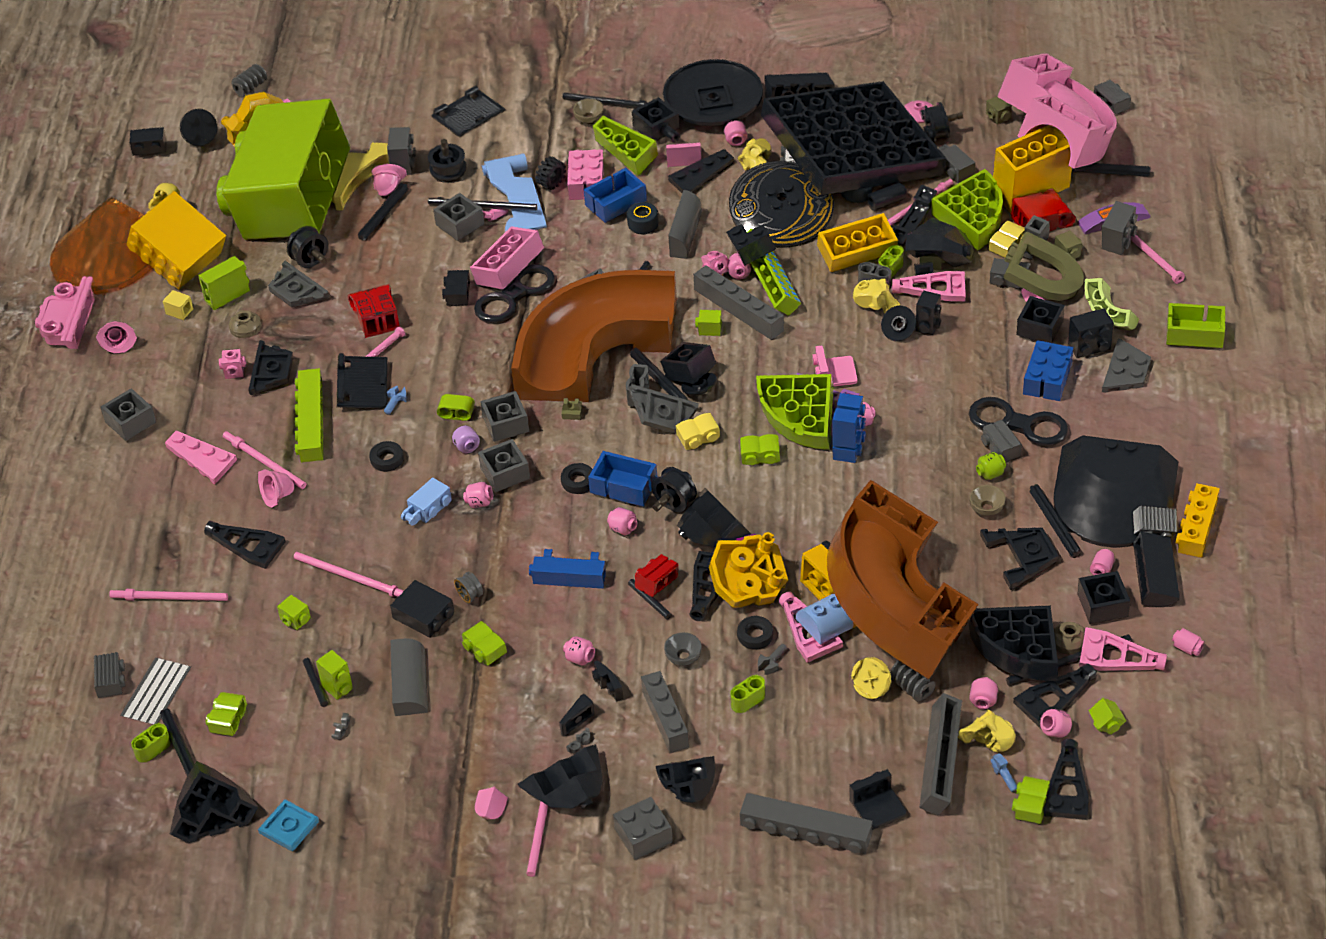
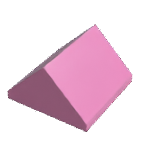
[666,143,701,167]

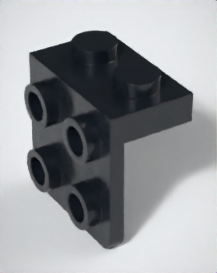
[849,769,906,830]

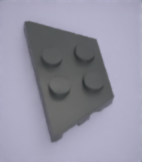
[268,261,330,307]
[1102,338,1151,393]
[629,384,699,434]

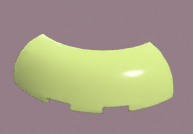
[1085,278,1139,330]

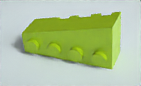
[593,116,659,176]

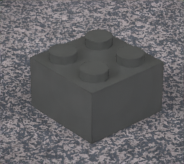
[387,127,416,175]
[433,193,484,241]
[1102,201,1138,255]
[101,388,156,441]
[480,391,529,442]
[478,439,530,492]
[613,797,673,860]

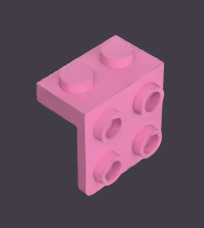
[812,346,857,387]

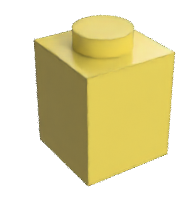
[163,290,193,320]

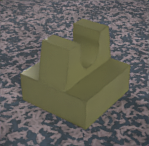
[562,398,583,420]

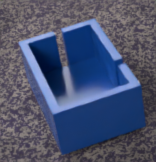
[583,168,647,223]
[1023,340,1073,401]
[832,393,866,463]
[588,451,657,507]

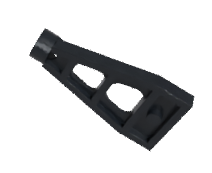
[204,521,286,569]
[689,551,719,621]
[1013,663,1096,729]
[1044,739,1089,820]

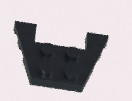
[980,527,1059,590]

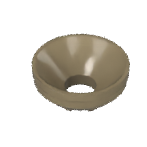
[573,99,604,124]
[229,311,262,338]
[969,485,1005,516]
[1054,622,1085,655]

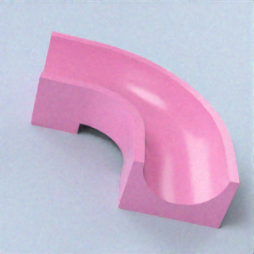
[998,53,1117,169]

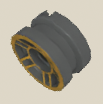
[454,571,483,603]

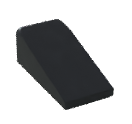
[559,693,595,737]

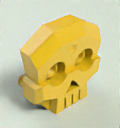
[221,92,284,147]
[709,532,788,608]

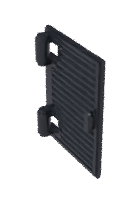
[431,86,506,137]
[337,353,387,409]

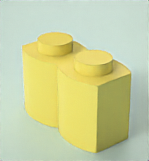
[989,221,1025,257]
[676,413,720,450]

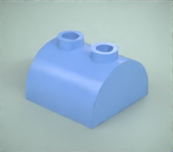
[796,594,853,644]

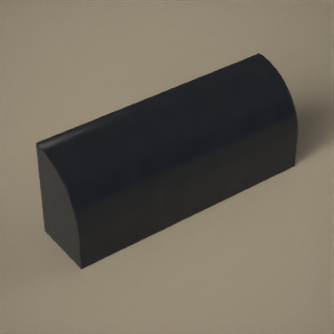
[1133,531,1180,607]

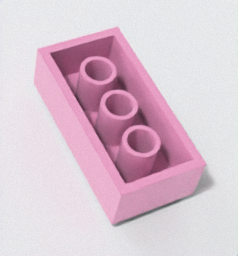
[470,226,544,289]

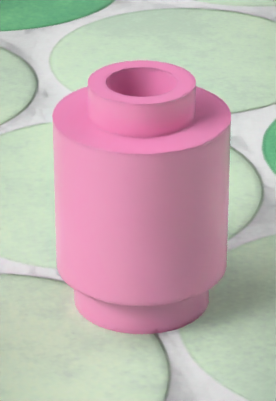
[1090,549,1115,575]
[1172,628,1205,656]

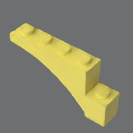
[332,143,389,210]

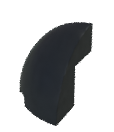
[655,756,715,802]

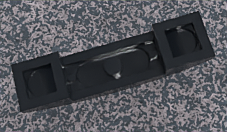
[893,185,937,246]

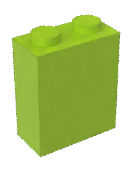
[198,256,250,310]

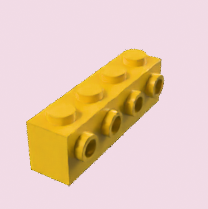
[1176,483,1220,558]

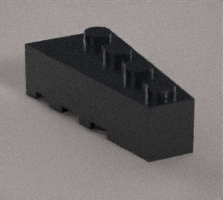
[765,72,835,98]

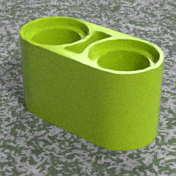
[878,245,904,278]
[437,394,475,421]
[730,675,766,713]
[131,723,171,763]

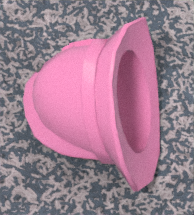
[372,164,407,196]
[96,321,137,353]
[258,469,294,508]

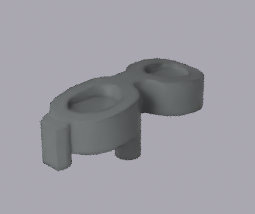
[331,713,350,740]
[566,727,591,753]

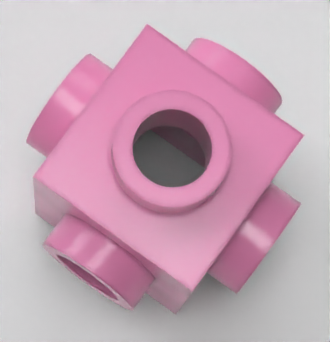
[701,251,729,276]
[219,349,246,379]

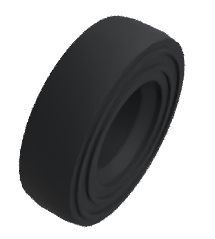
[369,441,404,472]
[561,463,593,494]
[737,616,774,650]

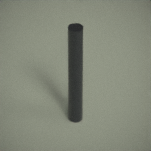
[628,579,672,620]
[302,658,328,707]

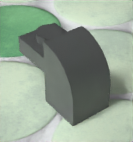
[1023,215,1050,260]

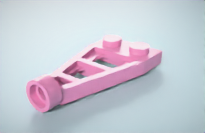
[892,271,966,301]
[779,592,843,663]
[1079,627,1167,671]

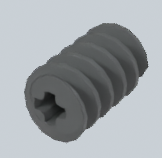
[231,64,268,97]
[890,660,935,702]

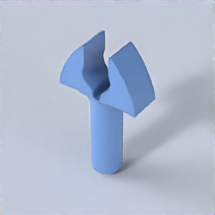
[384,385,407,415]
[990,753,1017,792]

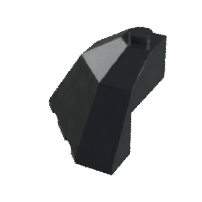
[905,218,974,267]
[677,488,751,547]
[518,744,603,809]
[170,761,258,843]

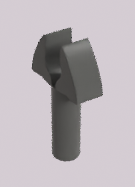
[758,644,787,675]

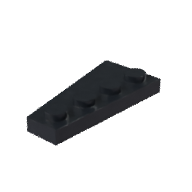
[668,149,734,193]

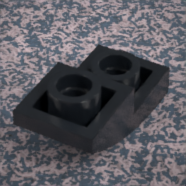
[592,660,624,702]

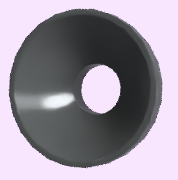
[664,632,701,665]

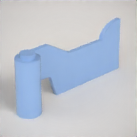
[482,154,547,232]

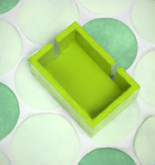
[1166,303,1225,348]

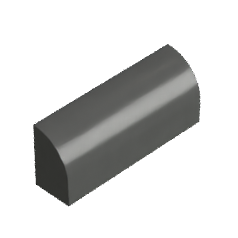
[668,190,702,259]
[390,638,428,716]

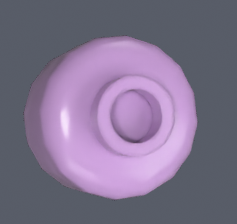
[452,425,480,454]

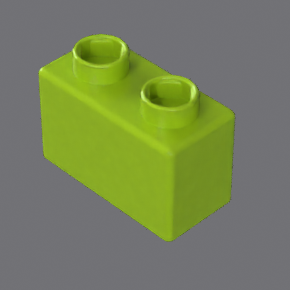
[216,99,350,240]

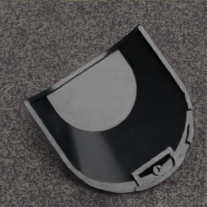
[1053,435,1179,548]

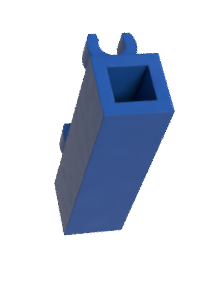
[529,549,606,589]

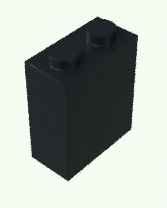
[390,580,455,638]

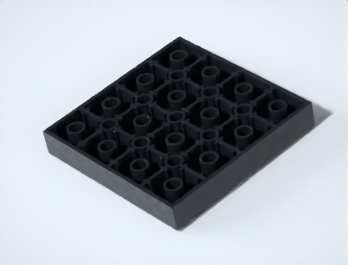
[761,81,947,195]

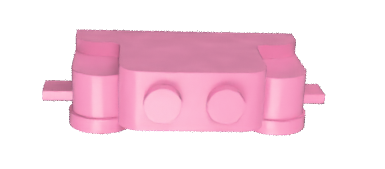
[35,276,94,349]

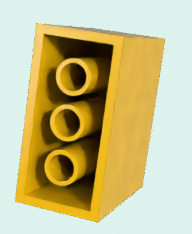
[993,125,1072,214]
[126,191,226,290]

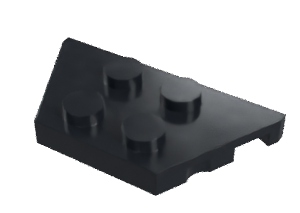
[248,340,294,395]

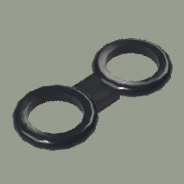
[474,264,555,324]
[968,397,1069,446]

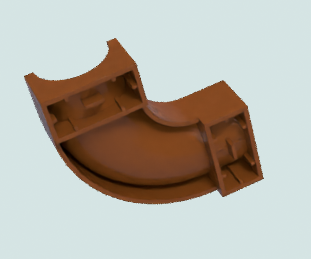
[511,270,677,403]
[827,480,978,679]

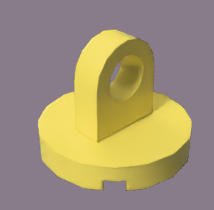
[851,657,891,699]

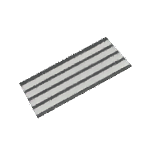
[120,657,191,724]

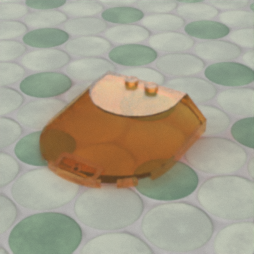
[50,197,153,295]

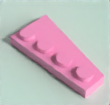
[165,431,237,485]

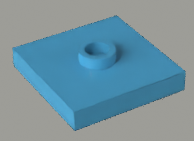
[258,799,319,852]

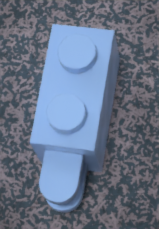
[401,478,452,526]

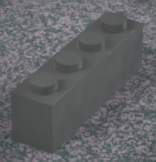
[641,671,689,753]

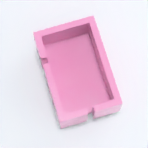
[568,149,604,200]

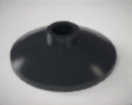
[881,305,916,341]
[681,373,717,395]

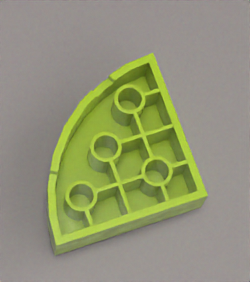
[931,169,1003,250]
[756,374,834,449]

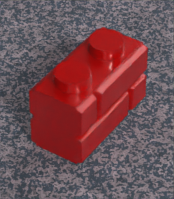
[634,554,679,597]

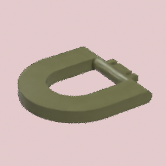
[1004,232,1084,301]

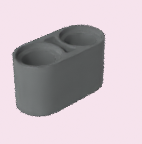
[858,262,891,288]

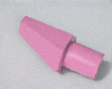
[483,209,508,222]

